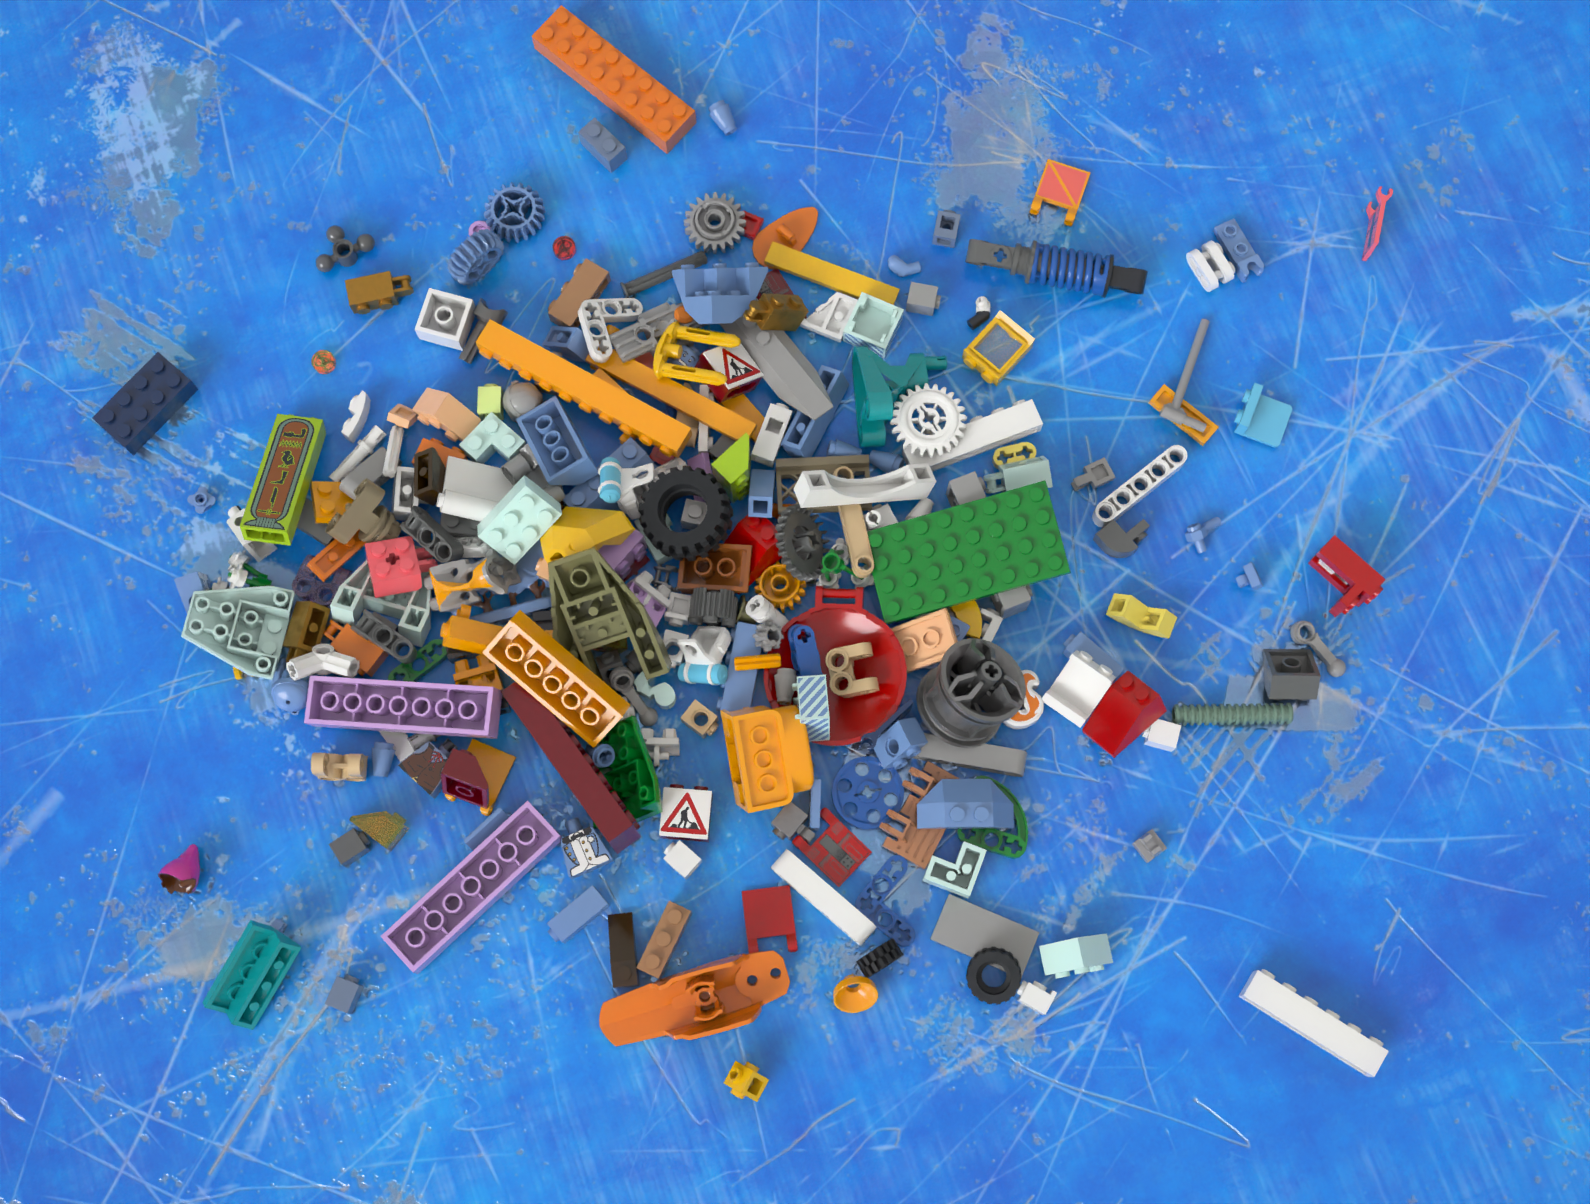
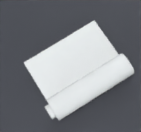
[436,456,514,522]

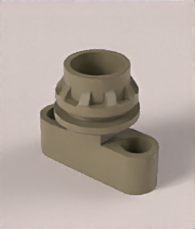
[325,478,401,544]

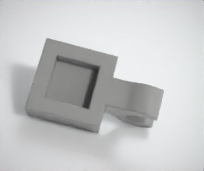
[1071,457,1115,491]

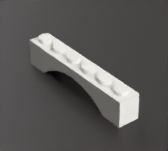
[794,463,936,508]

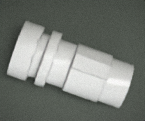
[745,595,789,629]

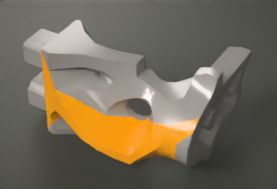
[423,548,521,612]

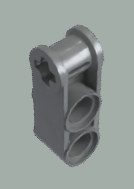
[400,506,464,563]
[350,609,417,664]

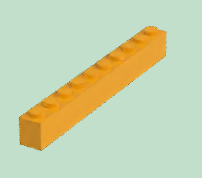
[476,319,692,458]

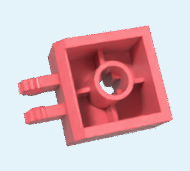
[365,536,438,598]

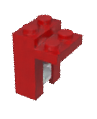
[1308,535,1386,618]

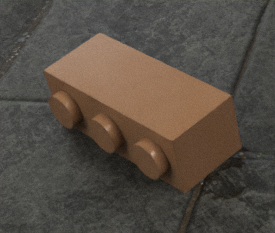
[548,258,611,328]
[636,901,693,980]

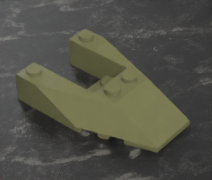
[548,547,672,681]

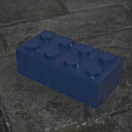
[92,352,198,456]

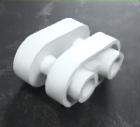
[1186,240,1235,292]

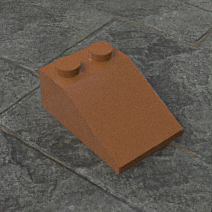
[677,543,753,594]

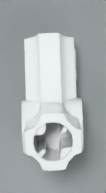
[286,644,360,681]

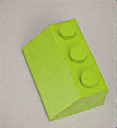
[711,433,751,503]

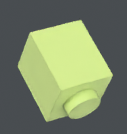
[477,384,504,420]

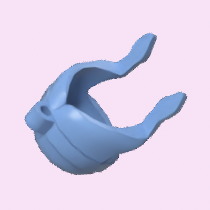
[271,657,316,715]

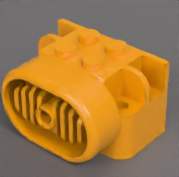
[720,705,814,813]

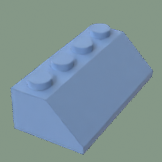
[516,396,598,485]
[562,437,657,511]

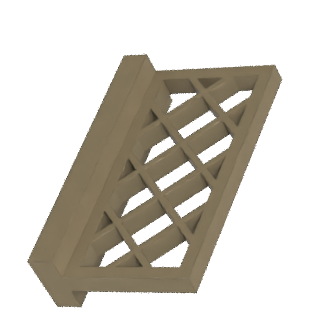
[776,455,872,515]

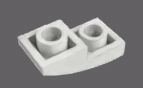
[341,390,371,443]

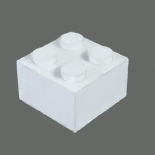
[415,288,476,351]

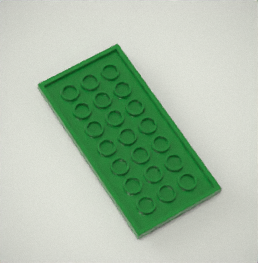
[867,480,1071,624]

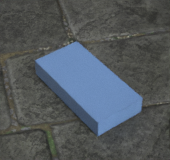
[808,779,821,831]

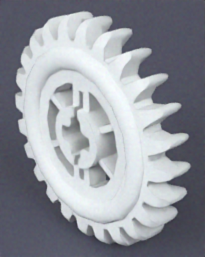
[890,383,967,458]

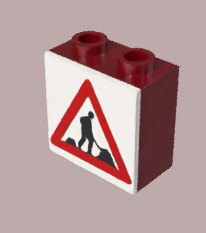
[695,344,764,403]
[659,784,713,842]

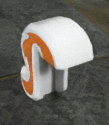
[1003,670,1044,730]

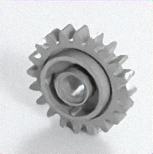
[683,192,746,254]

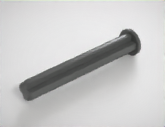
[620,251,707,298]

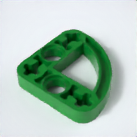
[957,775,1028,859]

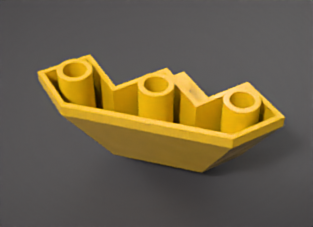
[540,506,635,563]

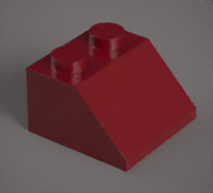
[441,748,489,809]

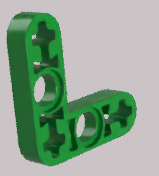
[388,639,450,682]

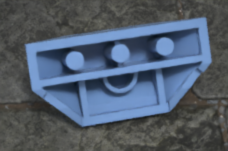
[916,779,1014,829]

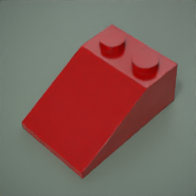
[724,515,782,595]
[1082,671,1167,758]

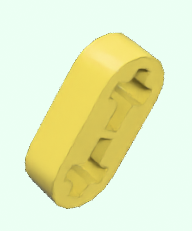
[992,442,1036,469]

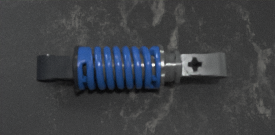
[965,239,1148,298]

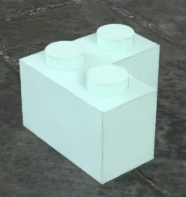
[459,412,526,464]
[922,841,987,899]
[1039,933,1113,979]

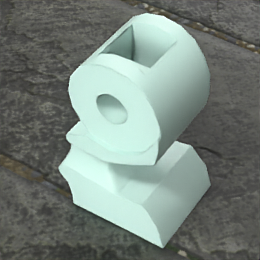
[633,671,676,709]

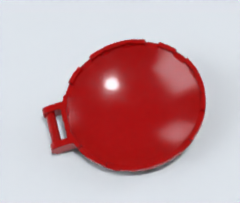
[764,586,907,746]

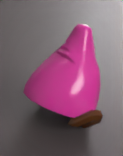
[158,844,200,894]

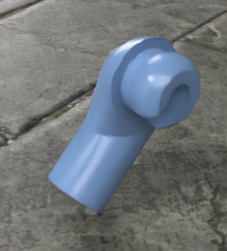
[888,255,921,277]

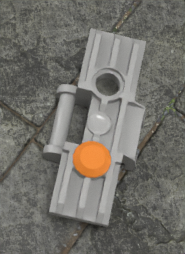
[609,302,708,363]

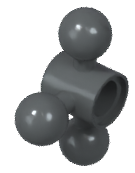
[315,225,375,272]

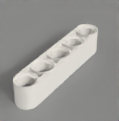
[1092,445,1187,527]
[770,849,877,946]

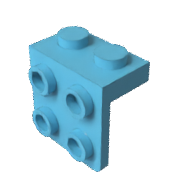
[1234,383,1292,448]

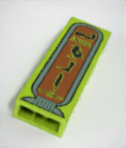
[240,414,326,546]

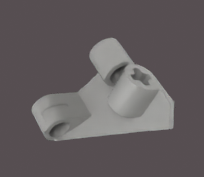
[501,443,565,502]

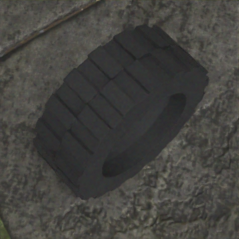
[966,946,1021,1005]

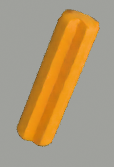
[734,653,781,671]

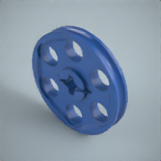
[831,756,904,829]

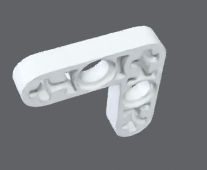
[578,298,643,363]

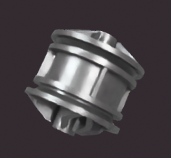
[916,638,1026,748]

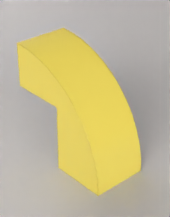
[1106,593,1177,639]

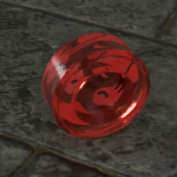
[553,236,576,260]

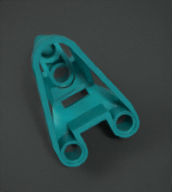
[852,346,947,447]

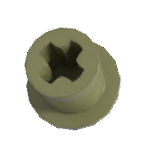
[735,595,756,625]

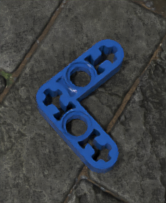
[855,855,915,947]

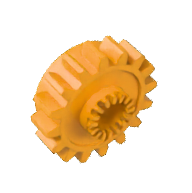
[754,561,807,613]

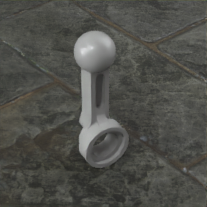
[1290,621,1346,677]
[609,666,658,726]

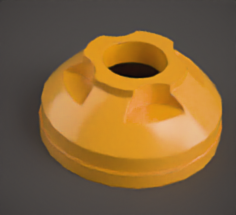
[833,974,878,1013]

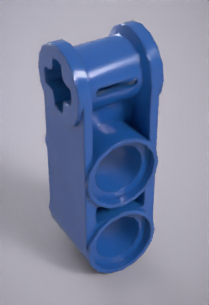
[788,624,823,677]

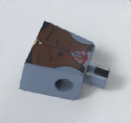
[398,738,458,799]

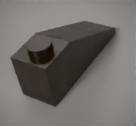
[608,912,640,989]

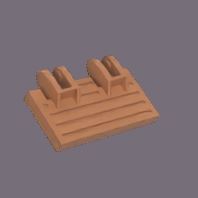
[879,761,960,869]

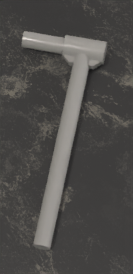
[1159,319,1210,432]

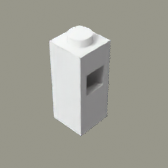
[751,403,792,468]

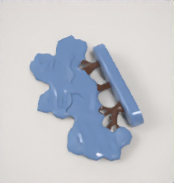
[451,539,552,625]

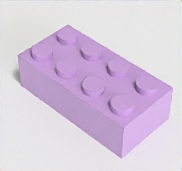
[598,529,647,579]

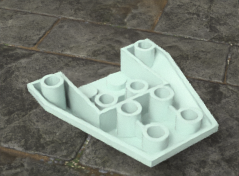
[181,586,295,680]

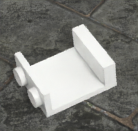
[1042,650,1116,728]

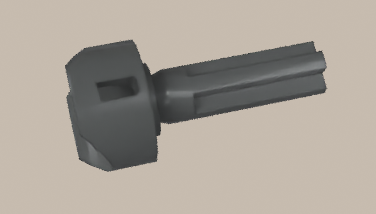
[459,298,508,364]

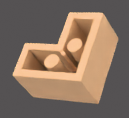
[412,388,481,442]

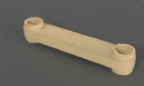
[833,466,874,578]

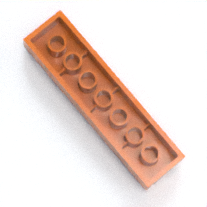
[532,5,697,154]

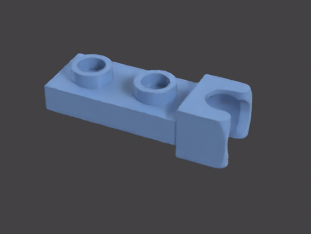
[1213,219,1264,283]

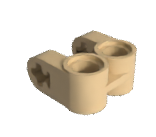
[825,642,879,698]
[311,752,368,782]

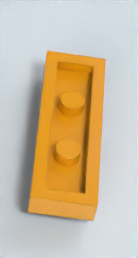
[1148,384,1219,446]

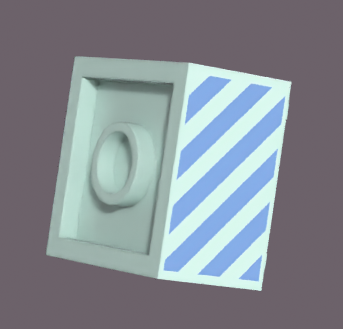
[843,292,904,358]
[792,675,830,742]

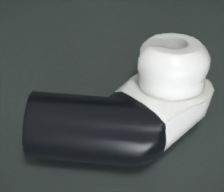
[967,296,991,330]

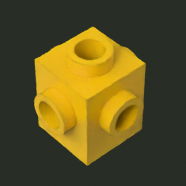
[724,1061,769,1102]

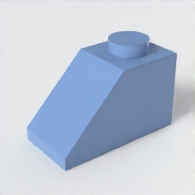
[542,326,589,362]

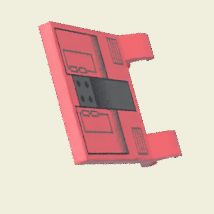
[1362,186,1393,261]

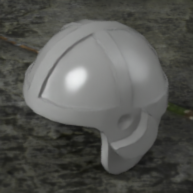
[502,380,543,422]

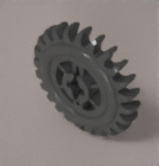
[775,504,830,582]

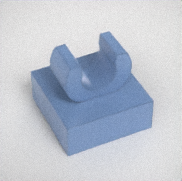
[1235,563,1264,590]

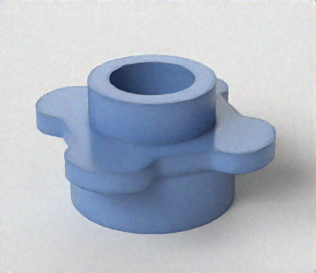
[187,486,216,514]

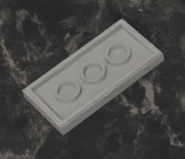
[930,894,1040,978]

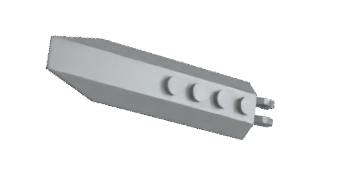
[720,298,833,421]

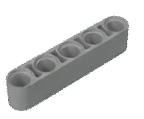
[911,733,1027,777]

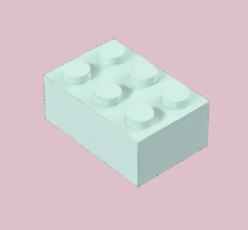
[477,475,562,565]

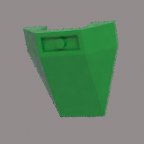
[593,716,663,829]

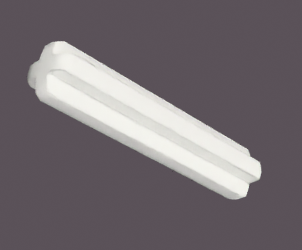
[382,425,404,478]

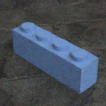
[781,365,849,458]
[716,622,763,718]

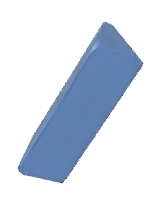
[464,808,509,850]

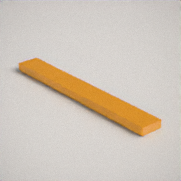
[585,342,757,441]

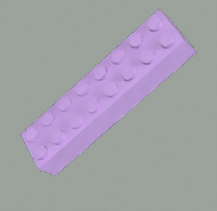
[304,675,502,739]
[381,801,562,974]

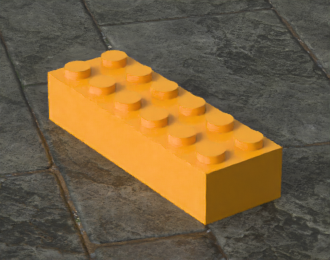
[482,610,630,748]

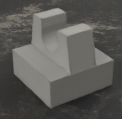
[1132,829,1167,863]

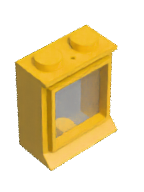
[962,310,1035,386]

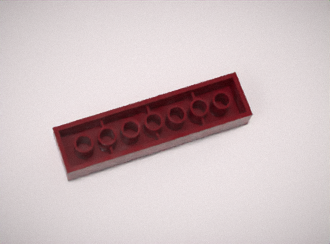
[501,681,641,854]

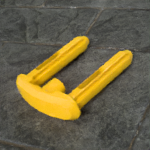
[653,321,741,386]

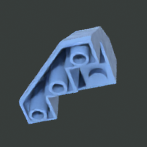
[672,262,768,324]

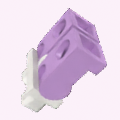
[627,571,671,627]

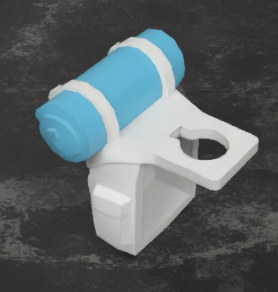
[598,457,654,520]
[677,626,732,685]

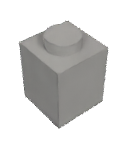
[906,282,941,316]

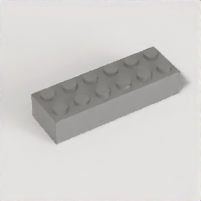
[946,471,1033,619]

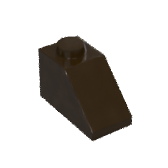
[414,447,446,506]

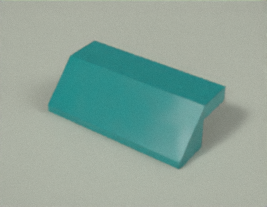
[202,920,301,1030]

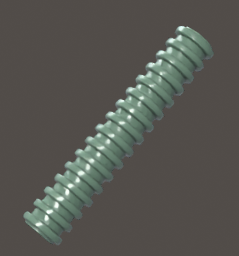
[1172,703,1293,726]

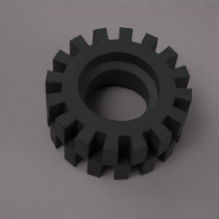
[856,938,904,978]

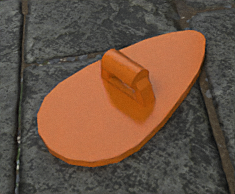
[752,207,818,270]

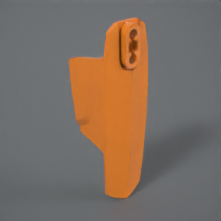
[599,950,790,1046]

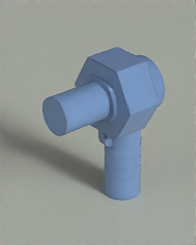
[1185,517,1221,553]

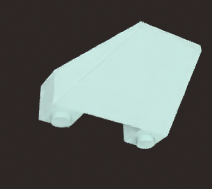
[330,545,433,647]

